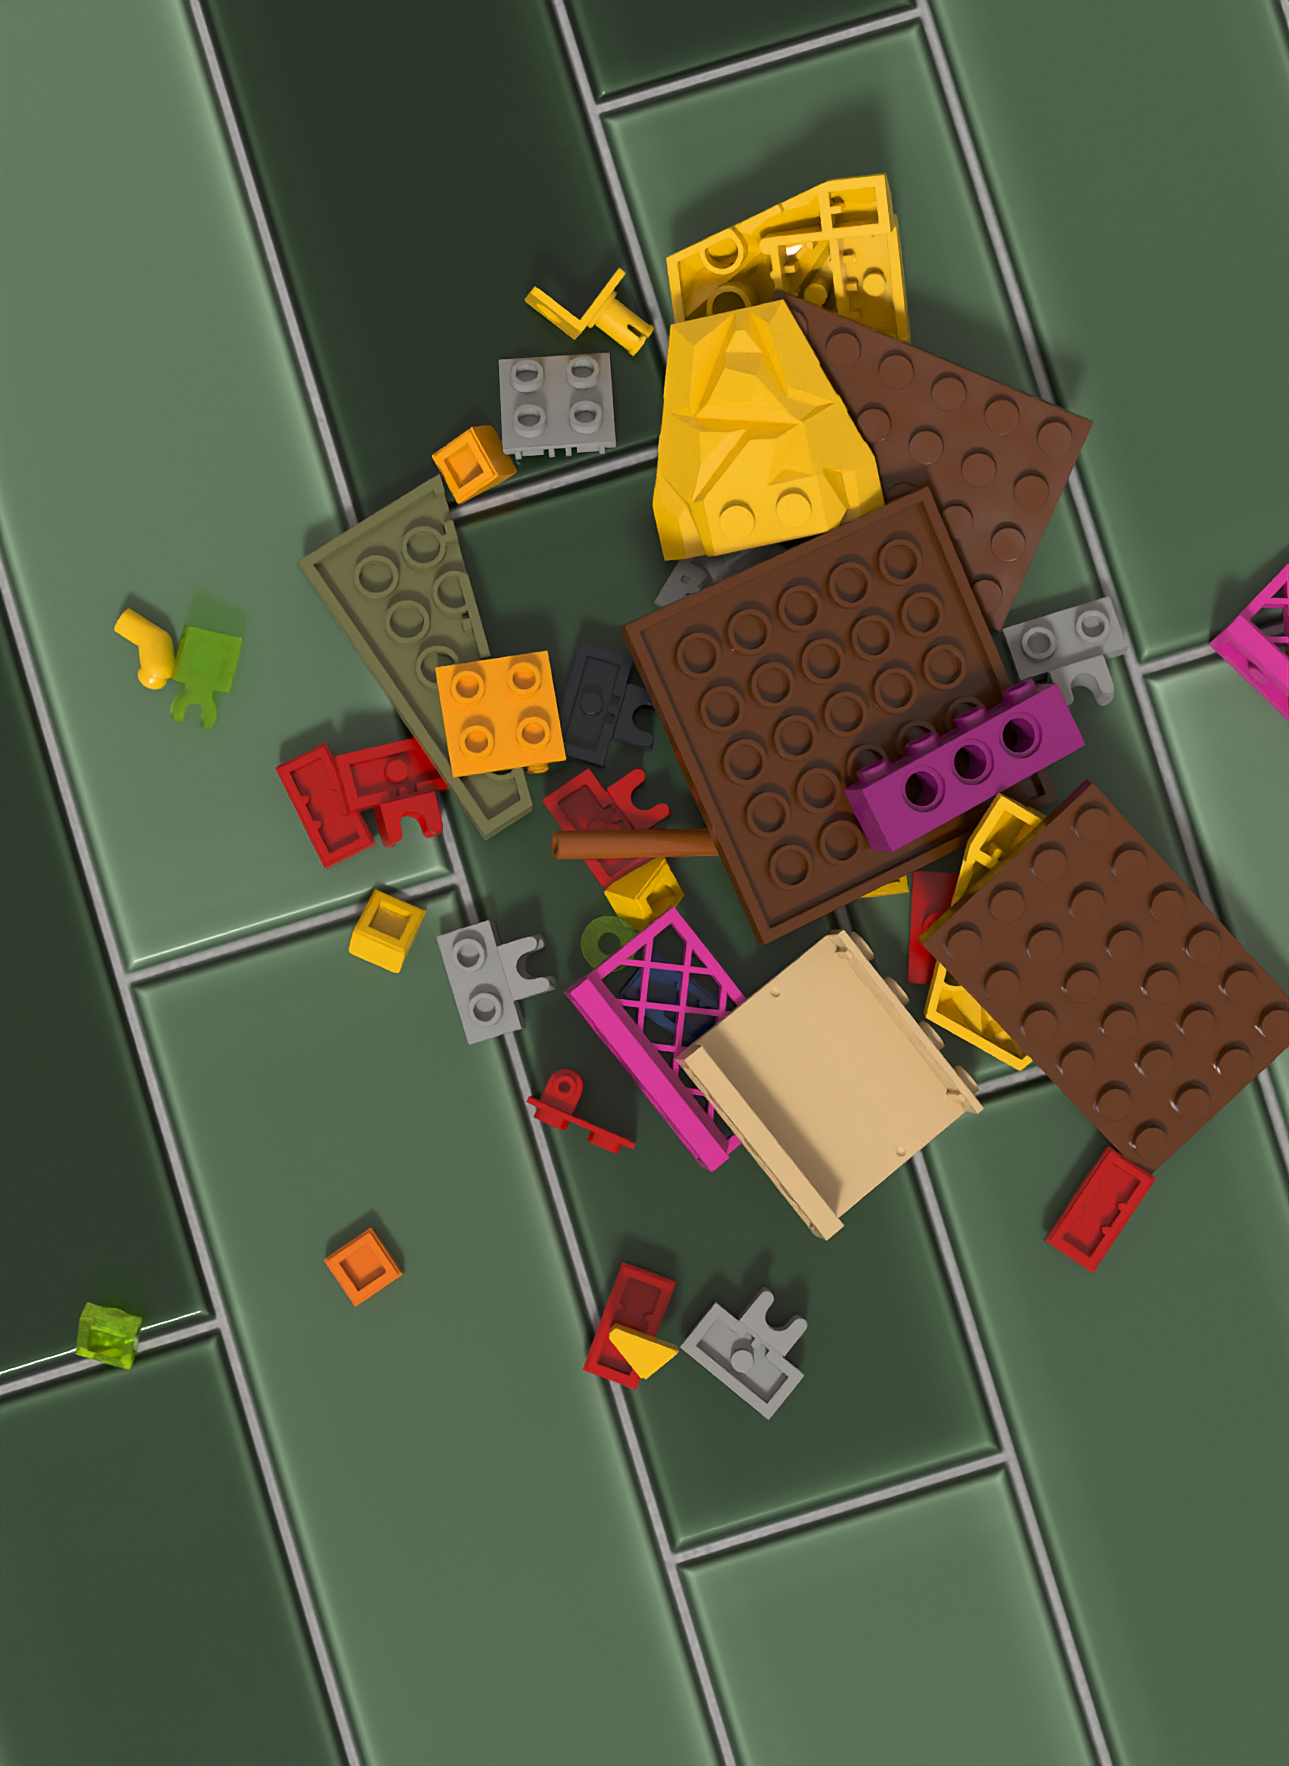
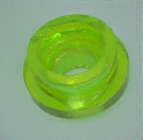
[581,916,636,972]

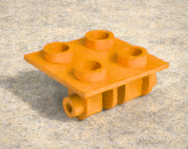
[435,650,566,778]

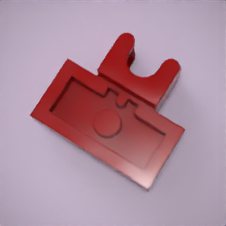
[333,738,450,849]
[542,767,672,891]

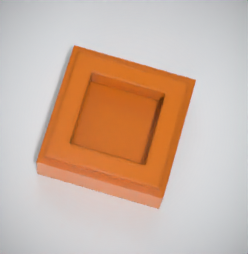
[324,1226,404,1307]

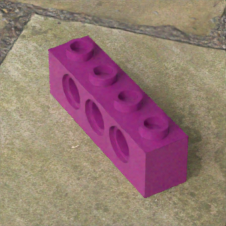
[843,679,1086,852]

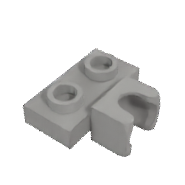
[1001,596,1128,710]
[436,920,558,1045]
[680,1286,809,1420]

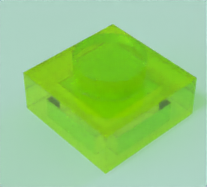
[76,1302,142,1370]

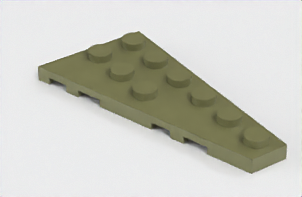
[298,473,533,841]

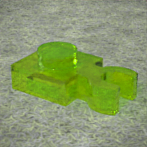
[170,623,243,729]

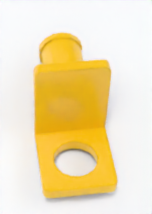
[524,268,655,356]

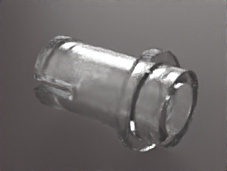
[700,544,775,583]

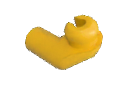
[114,608,176,690]

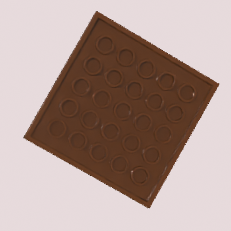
[619,486,1059,945]

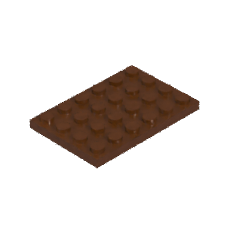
[771,288,1093,631]
[918,779,1289,1175]

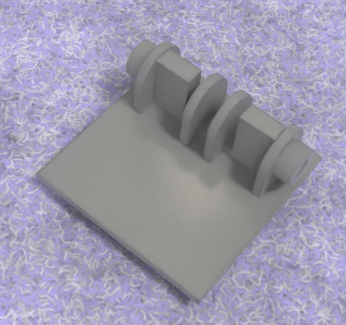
[499,352,616,460]

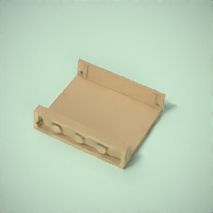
[674,929,984,1240]

